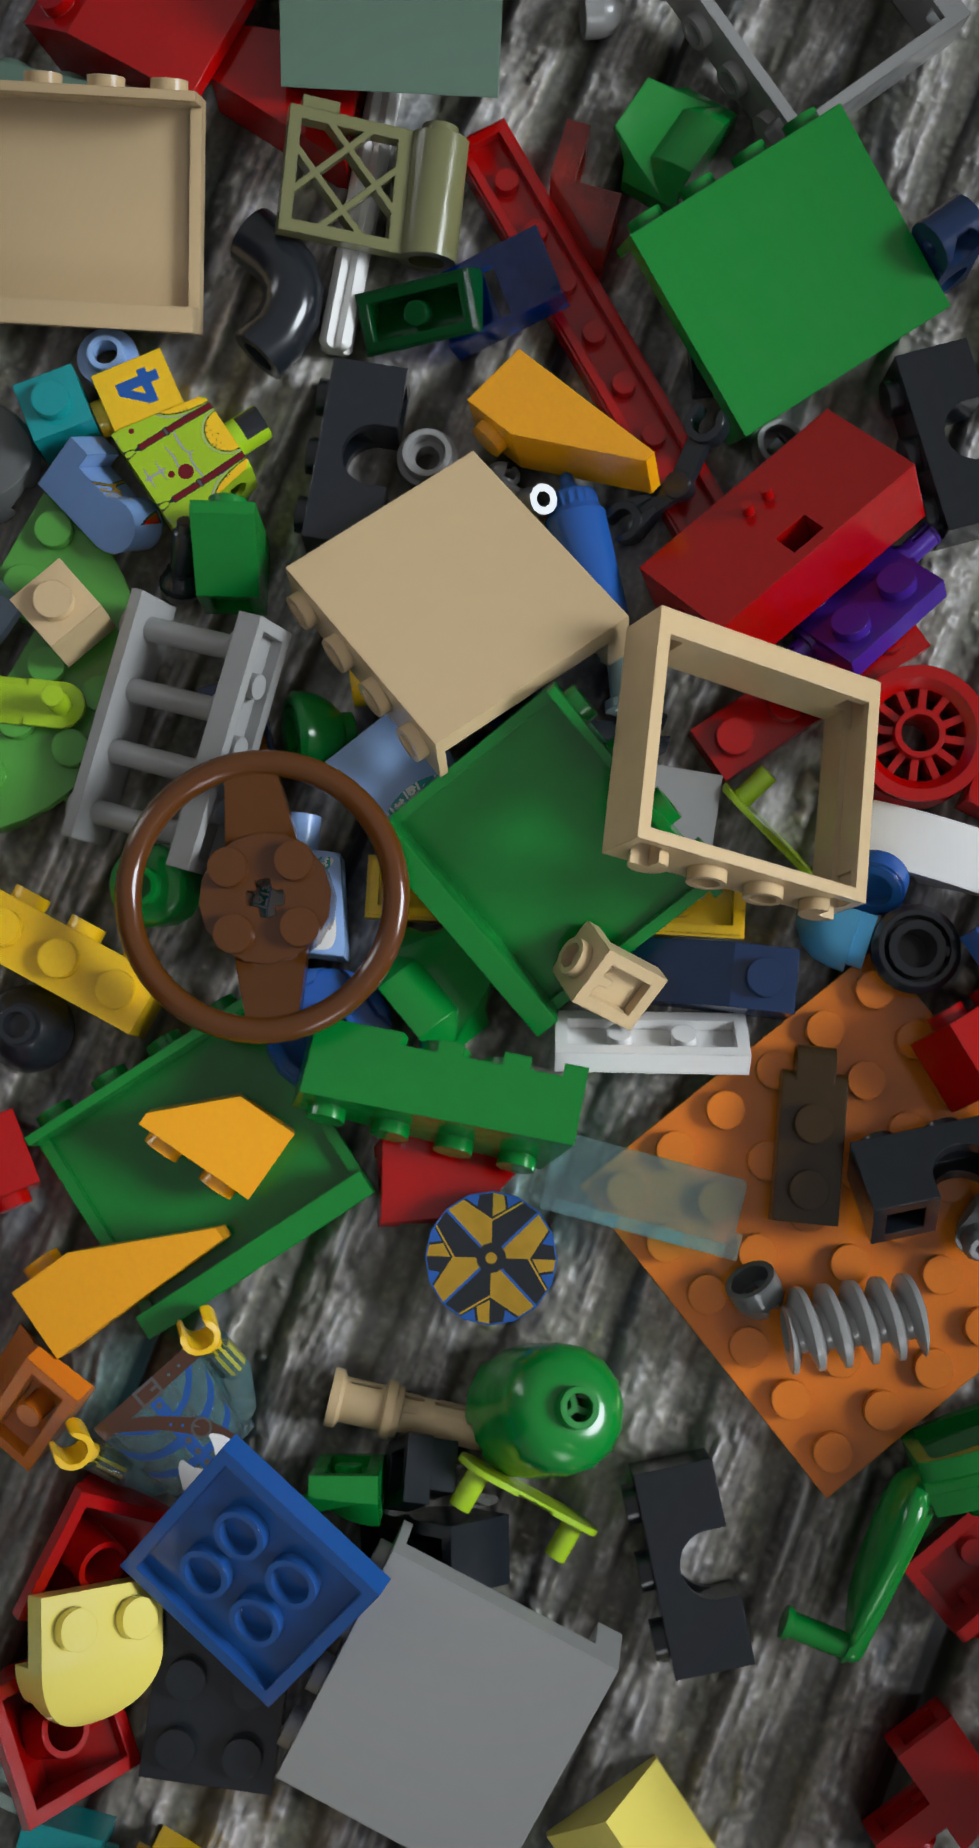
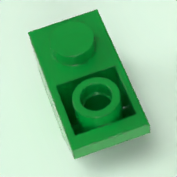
[189,493,270,616]

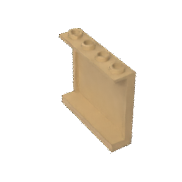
[0,70,206,336]
[285,451,629,778]

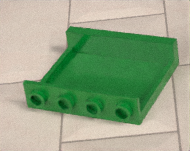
[616,103,951,446]
[368,679,723,1037]
[24,993,377,1340]

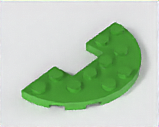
[0,492,131,834]

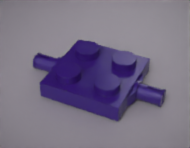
[785,523,947,675]

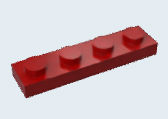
[687,625,931,785]

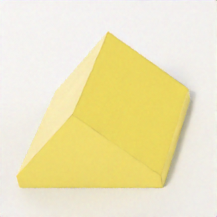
[546,1754,717,1848]

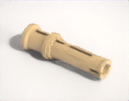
[323,1367,482,1451]

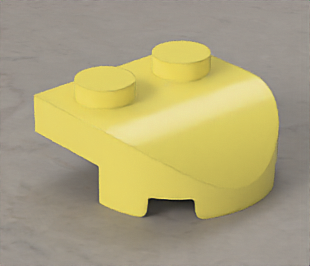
[15,1577,163,1727]

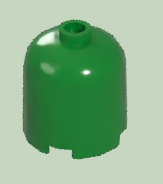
[465,1342,624,1479]

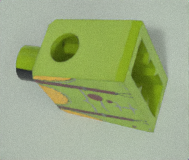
[111,397,273,532]

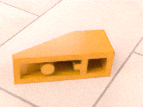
[467,349,660,494]
[12,1224,232,1359]

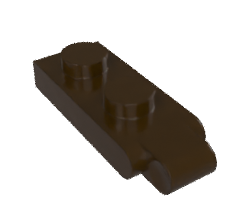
[768,1044,848,1226]

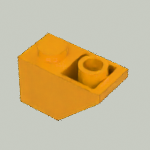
[139,1092,295,1200]

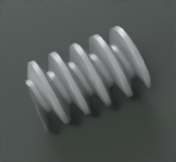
[780,1273,930,1375]

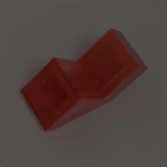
[549,119,622,279]

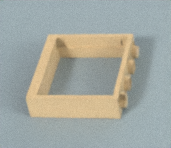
[602,605,881,921]

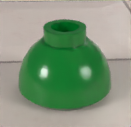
[281,691,357,762]

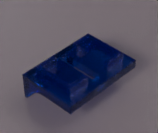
[439,225,570,360]

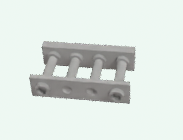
[61,588,292,875]

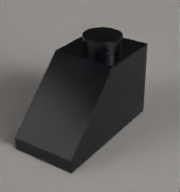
[360,1506,510,1588]

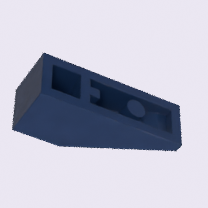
[631,937,801,1020]

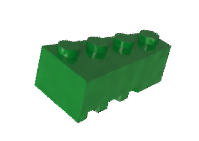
[291,1020,589,1174]

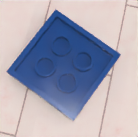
[120,1433,391,1708]

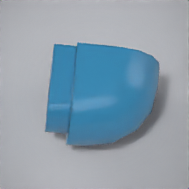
[795,908,878,972]

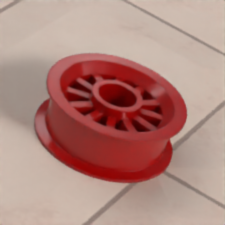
[873,665,979,810]

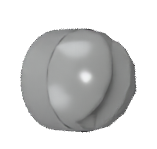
[579,0,623,41]

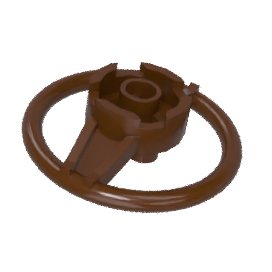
[114,750,410,1044]

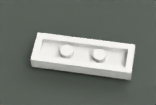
[554,1010,752,1075]

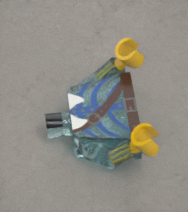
[48,1305,257,1498]

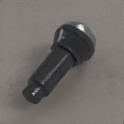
[159,516,198,606]

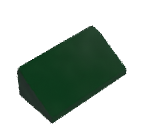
[355,267,483,357]

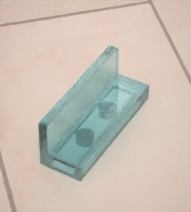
[538,1135,747,1261]

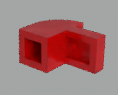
[861,1696,979,1848]

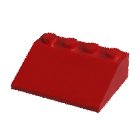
[23,0,257,96]

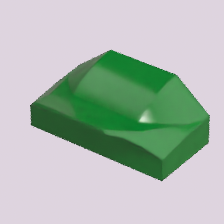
[613,77,738,213]
[377,927,493,1045]
[302,1453,386,1527]

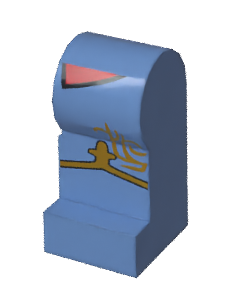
[38,436,163,554]

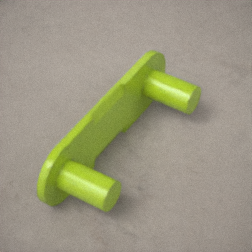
[0,676,86,729]
[721,765,813,875]
[449,1452,599,1564]

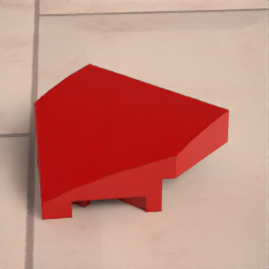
[374,1136,516,1227]

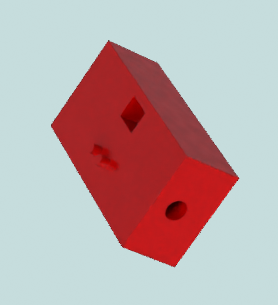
[639,409,926,645]

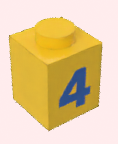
[89,348,184,439]

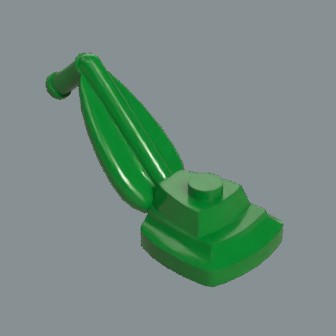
[777,1403,979,1664]

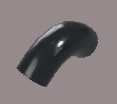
[230,208,324,379]

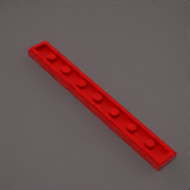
[465,118,724,538]

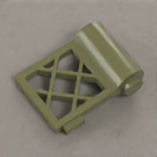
[275,94,469,273]

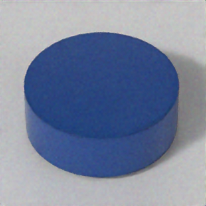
[854,850,910,915]

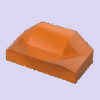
[0,1324,96,1472]

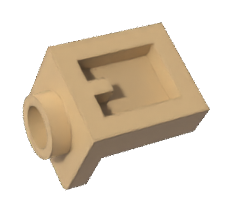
[552,921,668,1031]

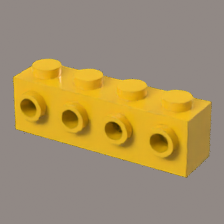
[0,884,163,1039]

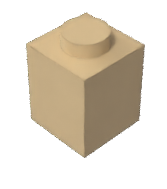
[9,558,117,667]

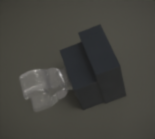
[383,1432,498,1512]

